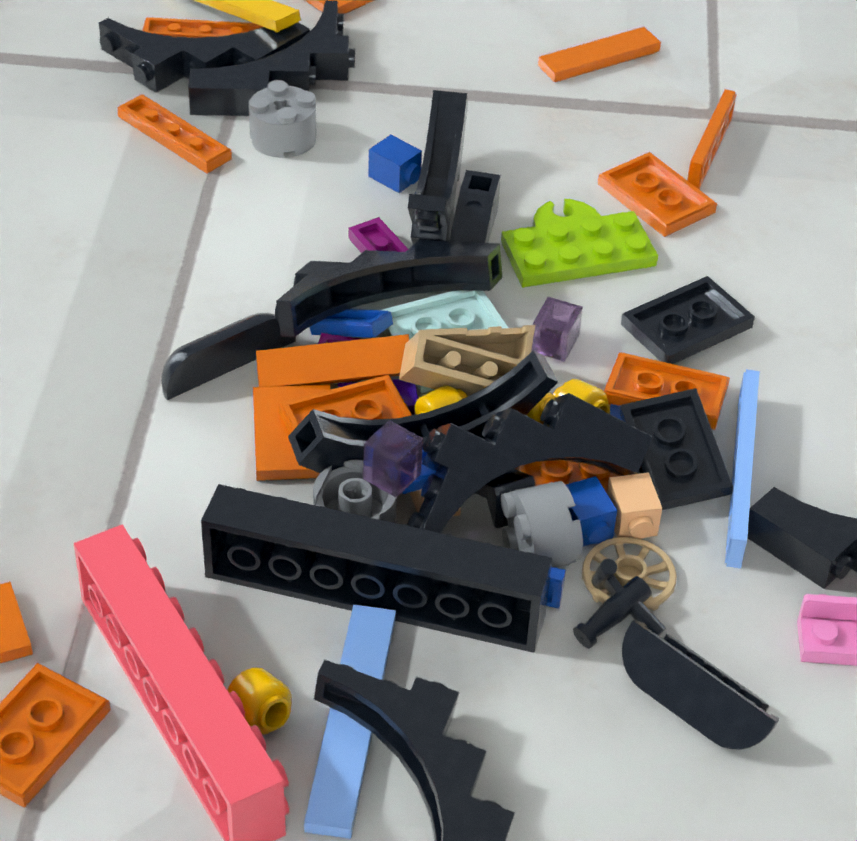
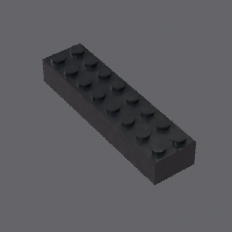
[201,484,552,653]

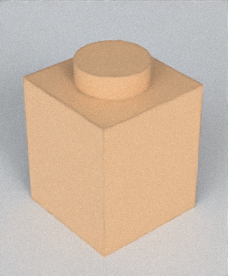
[607,472,662,539]

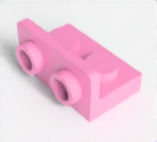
[797,594,857,666]

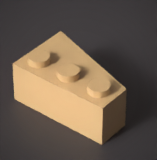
[399,325,535,396]

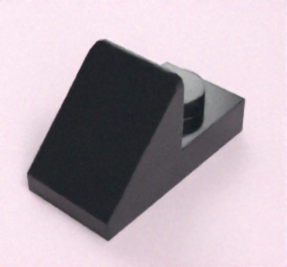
[475,469,535,529]

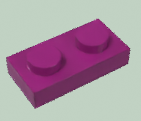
[348,217,408,253]

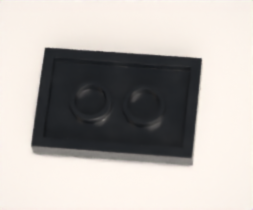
[621,276,755,364]
[620,388,733,510]

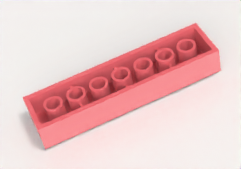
[74,524,290,841]

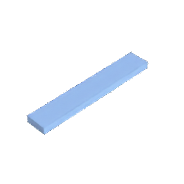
[725,369,760,569]
[304,605,396,839]

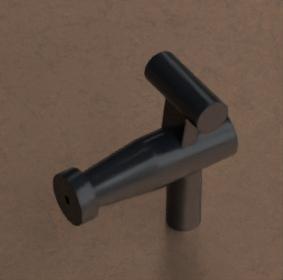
[573,559,666,649]

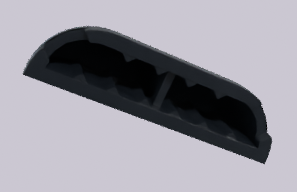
[161,313,296,400]
[622,620,779,749]

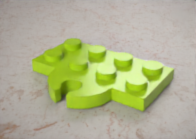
[501,199,658,288]

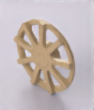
[582,537,677,611]

